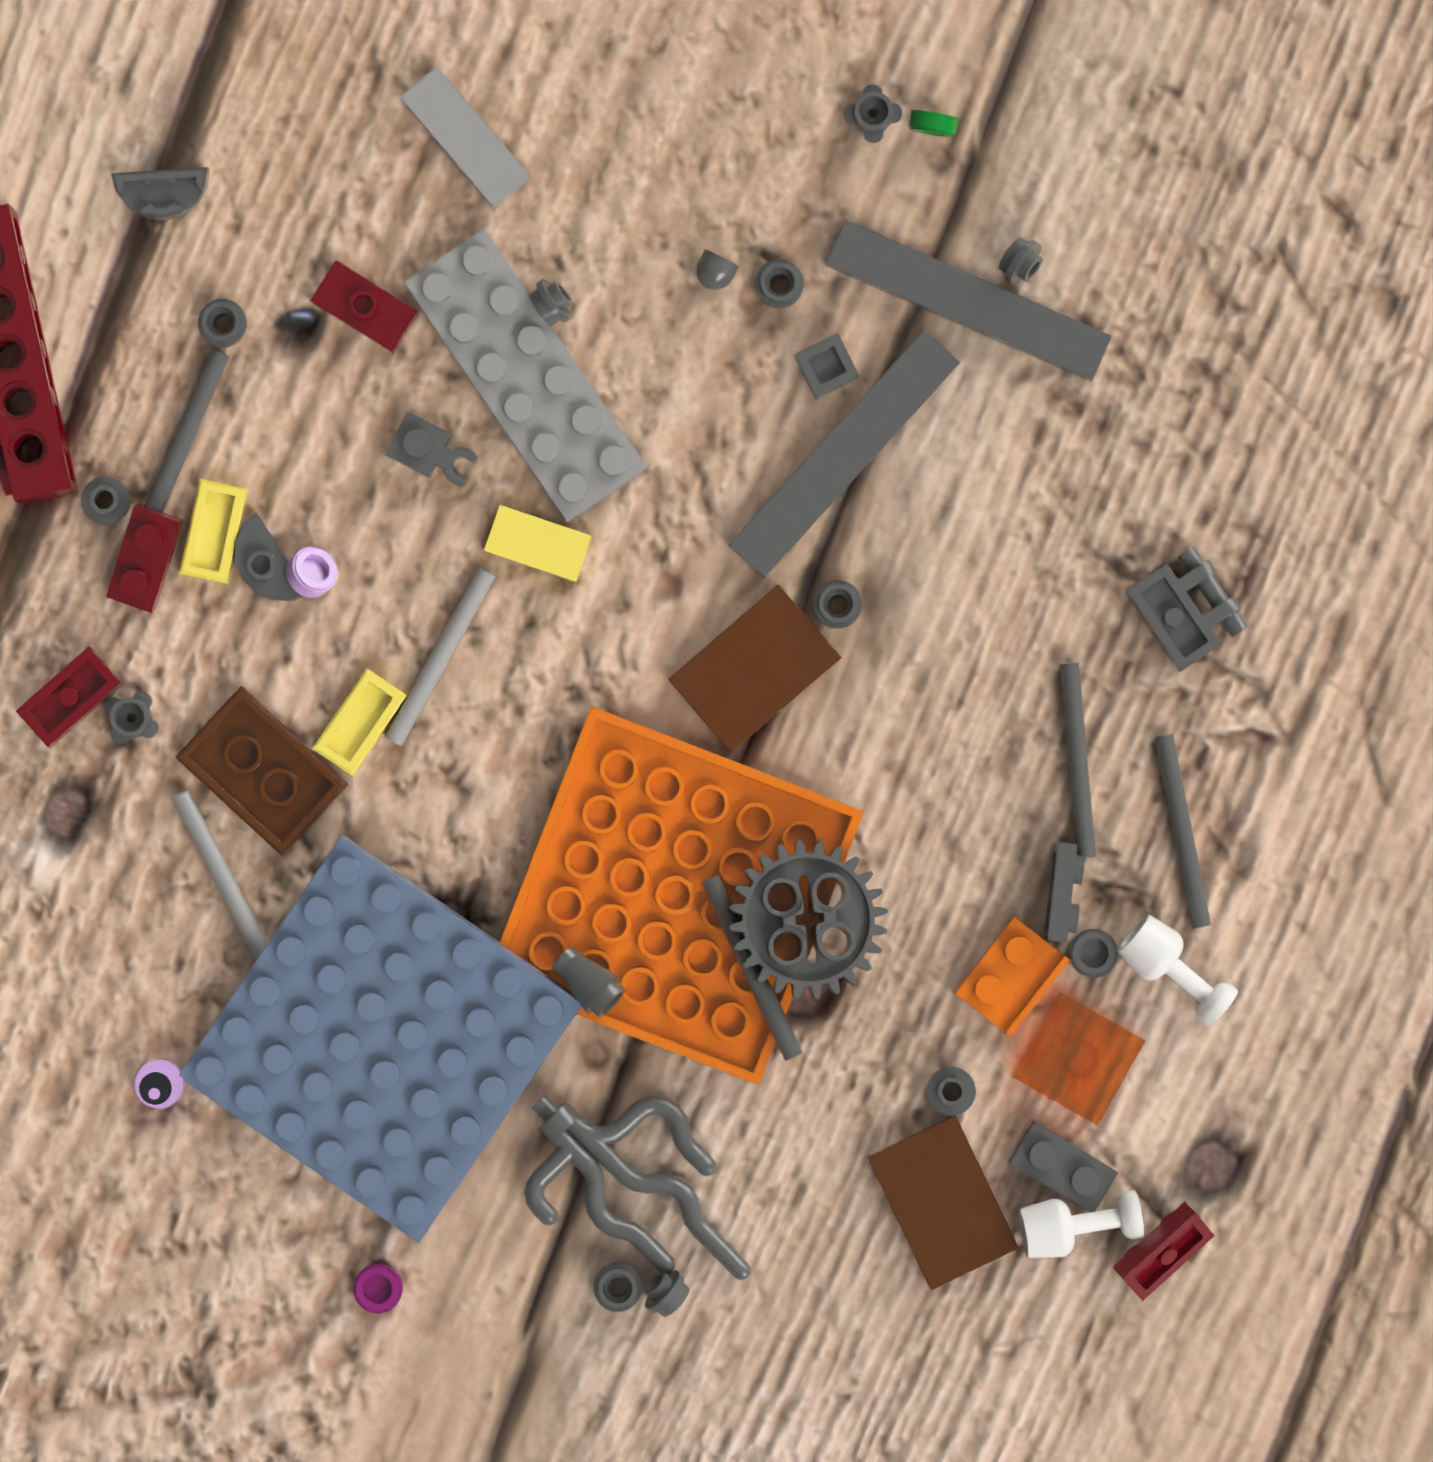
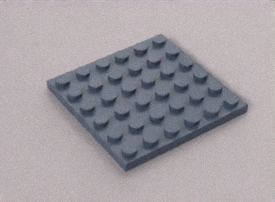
[179,835,582,1243]

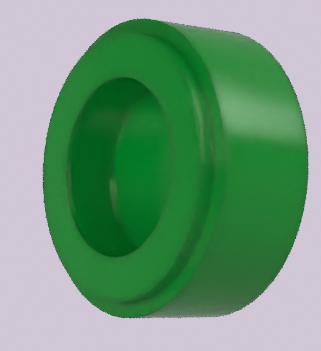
[908,110,959,138]

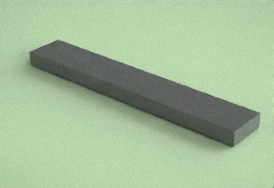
[826,220,1112,382]
[729,330,960,578]

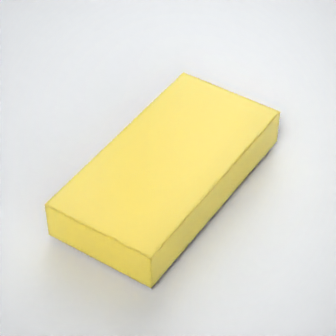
[179,479,249,585]
[484,505,592,583]
[312,668,407,776]

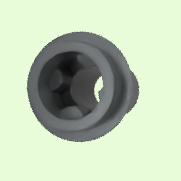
[552,947,626,1018]

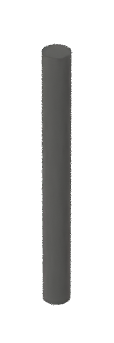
[145,349,229,512]
[1060,663,1096,858]
[1154,734,1211,929]
[701,875,803,1061]

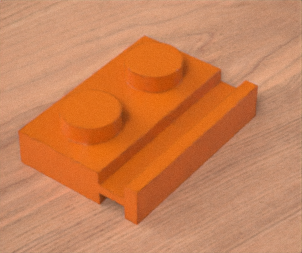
[954,917,1070,1037]

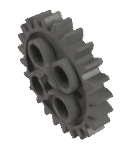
[727,840,888,999]

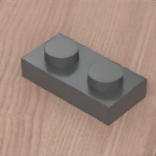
[1044,842,1085,942]
[1009,1121,1119,1212]

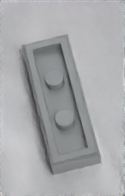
[400,66,531,210]

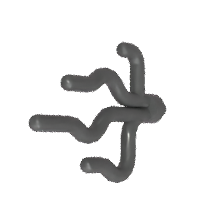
[524,1094,751,1280]

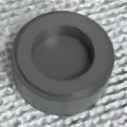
[1068,929,1118,978]

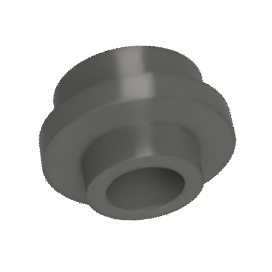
[999,237,1043,285]
[755,259,804,309]
[529,279,573,326]
[198,299,247,348]
[81,476,130,525]
[813,580,862,629]
[927,1067,976,1116]
[593,1262,642,1312]
[645,1270,690,1317]

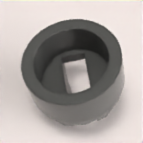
[697,250,739,290]

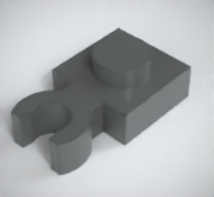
[386,412,478,486]

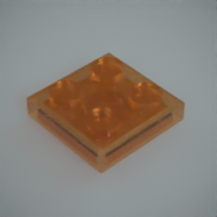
[1012,992,1145,1126]

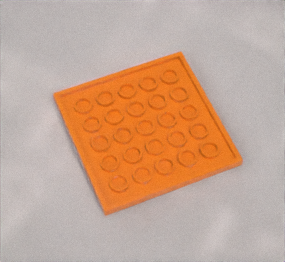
[500,706,864,1085]

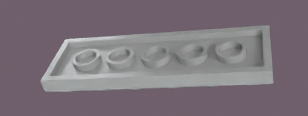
[404,229,648,523]

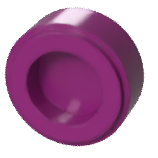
[353,1263,403,1314]

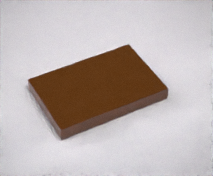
[668,584,842,753]
[175,686,349,856]
[867,1115,1019,1290]

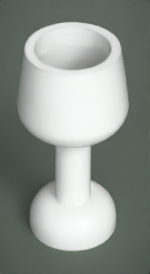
[1117,914,1238,1027]
[1018,1190,1144,1258]

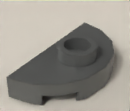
[111,167,210,221]
[235,512,304,601]

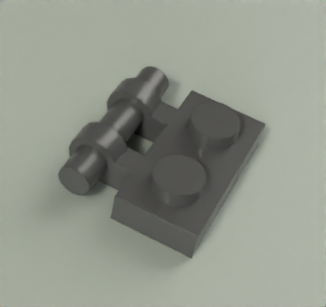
[1125,546,1248,672]

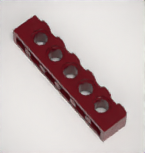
[0,204,79,506]

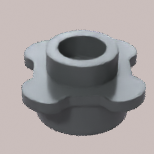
[844,85,902,143]
[105,691,159,745]

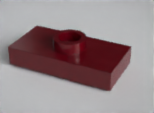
[310,260,419,354]

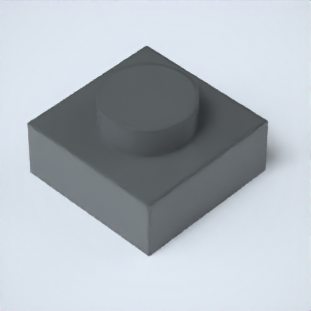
[794,333,859,400]

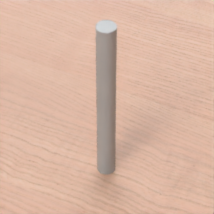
[385,568,496,746]
[172,790,268,962]

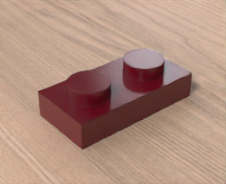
[106,504,184,613]
[16,646,124,748]
[1112,1201,1215,1301]

